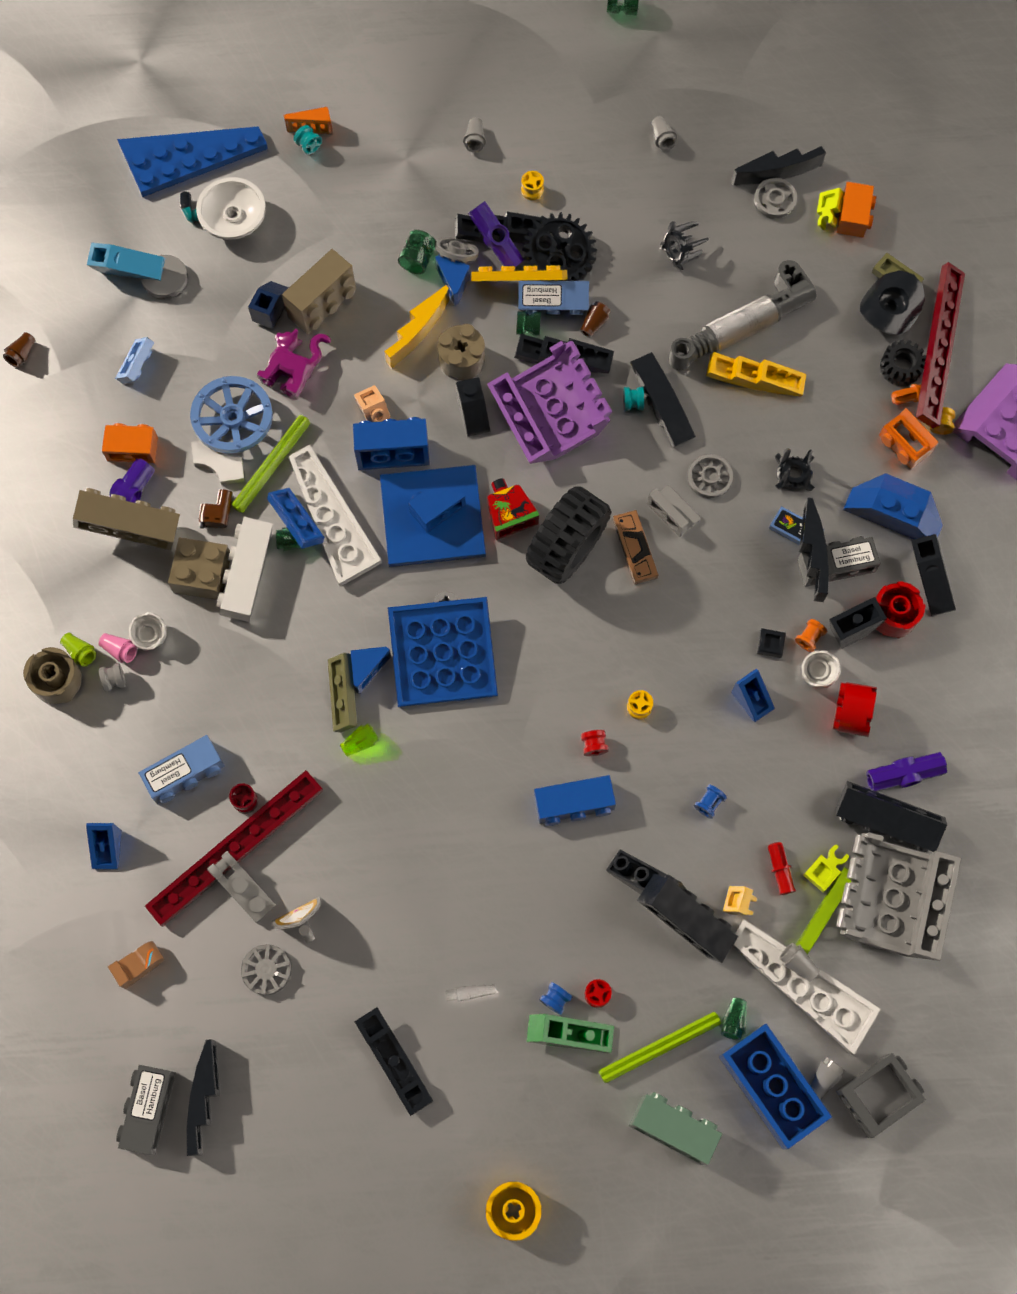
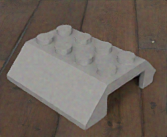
[836,832,961,961]

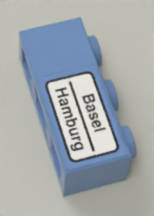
[518,280,589,315]
[138,735,225,804]

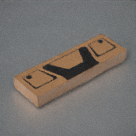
[613,510,659,585]

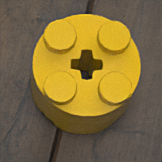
[486,1181,541,1241]

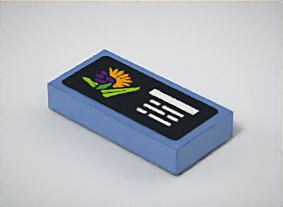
[769,506,824,545]

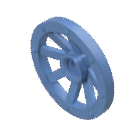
[190,376,273,453]

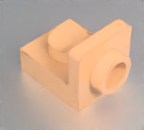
[354,385,390,422]

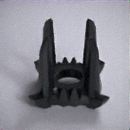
[660,221,709,270]
[775,448,815,491]

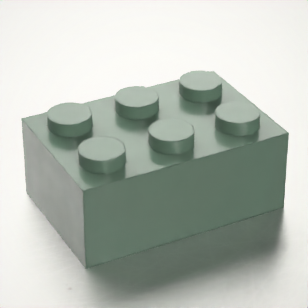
[629,1092,722,1165]

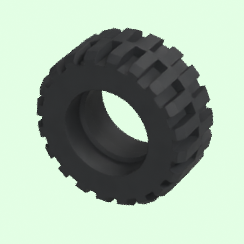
[526,486,612,584]

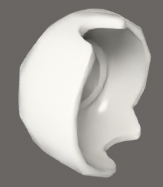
[128,612,167,651]
[801,650,841,688]

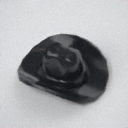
[860,270,925,335]

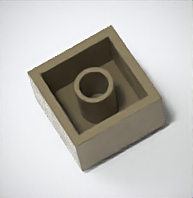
[168,537,230,600]

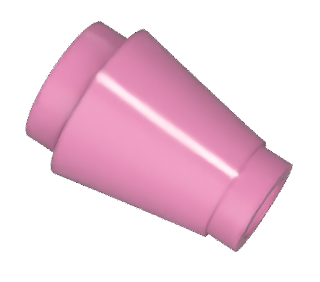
[98,633,137,663]

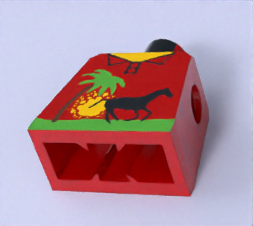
[487,478,539,540]

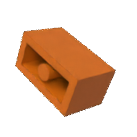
[837,182,876,238]
[102,423,158,463]

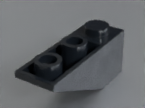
[911,534,956,616]
[606,849,687,895]

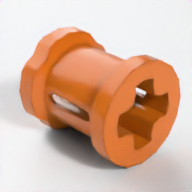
[795,619,828,652]

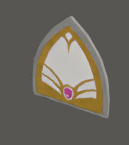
[272,897,321,943]

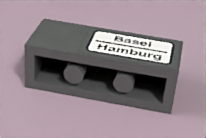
[797,536,881,587]
[116,1065,176,1155]

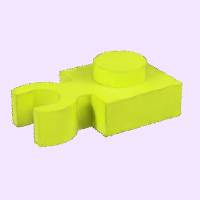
[817,187,844,230]
[803,844,849,892]

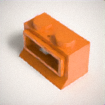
[879,408,939,469]

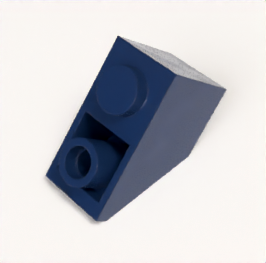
[248,281,289,329]

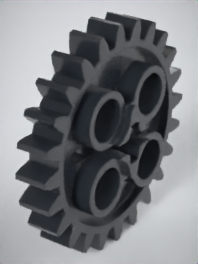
[522,212,597,281]

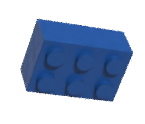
[353,417,430,470]

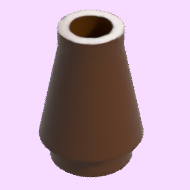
[580,301,611,338]
[3,332,36,367]

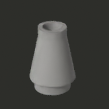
[652,116,677,151]
[463,118,486,152]
[779,943,820,982]
[810,1057,845,1099]

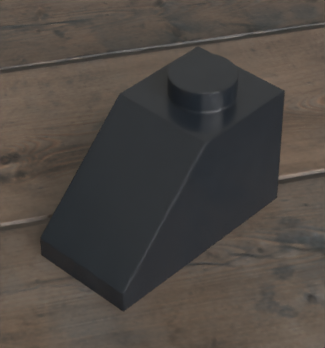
[456,377,490,437]
[829,597,887,649]

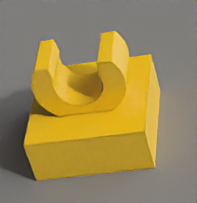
[723,886,757,915]

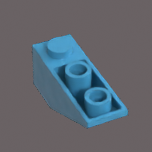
[87,242,165,281]

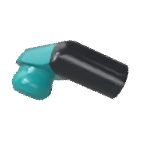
[180,191,199,223]

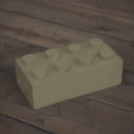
[73,488,180,551]

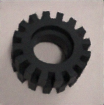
[880,340,926,386]

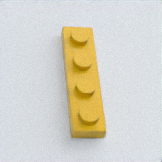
[471,265,567,281]

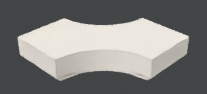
[191,441,245,485]

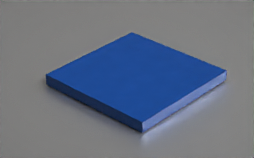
[380,465,486,567]
[388,597,498,707]

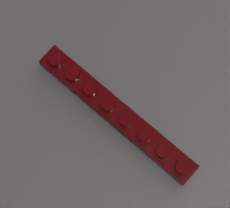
[916,262,965,429]
[145,770,323,927]

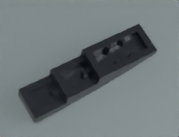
[731,146,826,186]
[455,211,551,243]
[514,334,614,374]
[630,352,696,447]
[799,498,829,602]
[187,1039,220,1156]

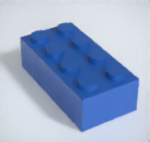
[718,1024,832,1150]

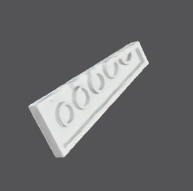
[289,445,382,587]
[733,920,881,1055]

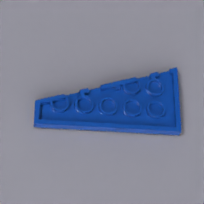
[117,126,268,197]

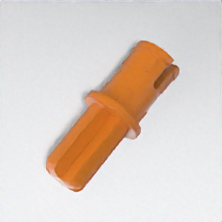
[891,384,921,405]

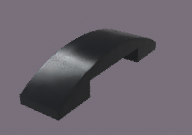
[354,1007,433,1116]

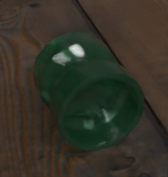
[516,311,541,336]

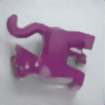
[257,329,331,398]

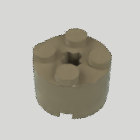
[437,324,485,381]
[23,647,82,704]

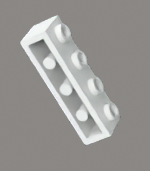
[216,517,273,622]

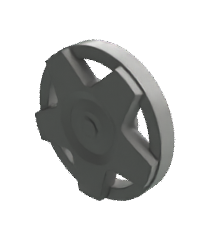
[754,178,797,219]

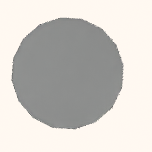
[141,255,188,299]

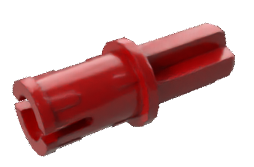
[768,842,796,895]

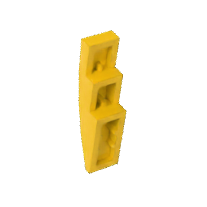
[384,285,450,369]
[706,352,806,397]

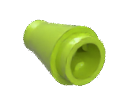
[60,632,96,667]

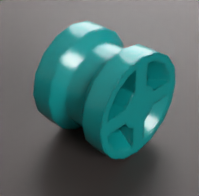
[293,125,322,155]
[623,387,644,411]

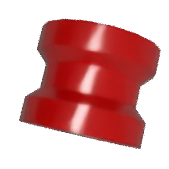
[581,730,609,756]
[584,979,612,1008]

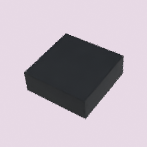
[757,628,786,658]

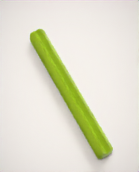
[232,415,310,513]
[599,1012,721,1083]

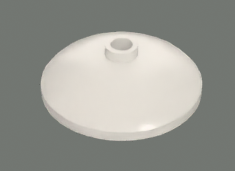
[196,177,266,240]

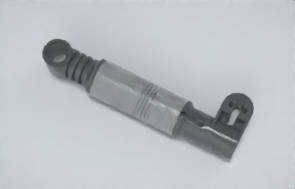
[668,260,817,370]

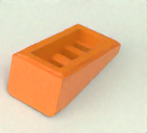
[284,107,333,134]

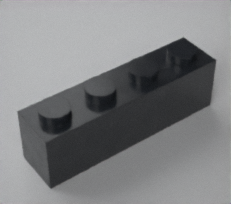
[836,781,947,852]
[637,874,739,963]

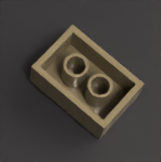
[282,249,356,335]

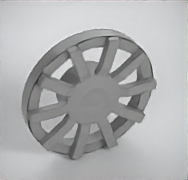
[435,238,479,263]
[688,454,733,499]
[241,944,291,995]

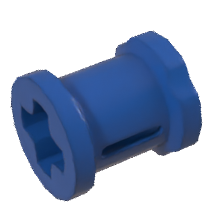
[694,785,727,819]

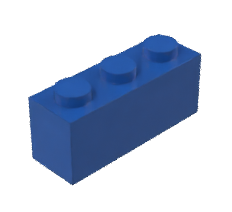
[534,775,616,826]

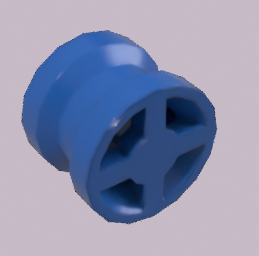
[539,982,573,1015]

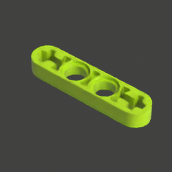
[796,867,851,955]

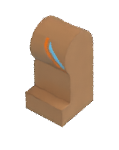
[108,941,164,989]

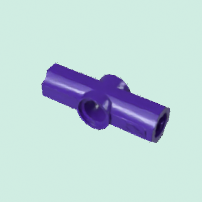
[468,201,524,267]
[109,458,155,503]
[866,752,947,792]

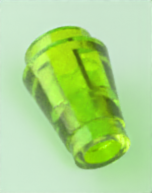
[340,723,379,757]

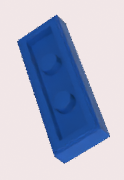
[267,488,325,549]

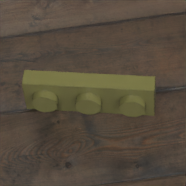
[328,653,357,733]

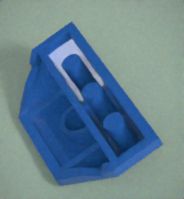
[843,473,943,539]

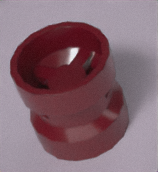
[229,783,258,814]

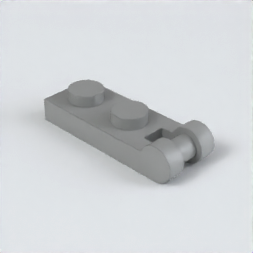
[207,851,276,923]

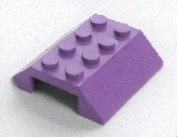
[487,341,612,464]
[953,363,1017,480]

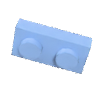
[115,337,154,384]

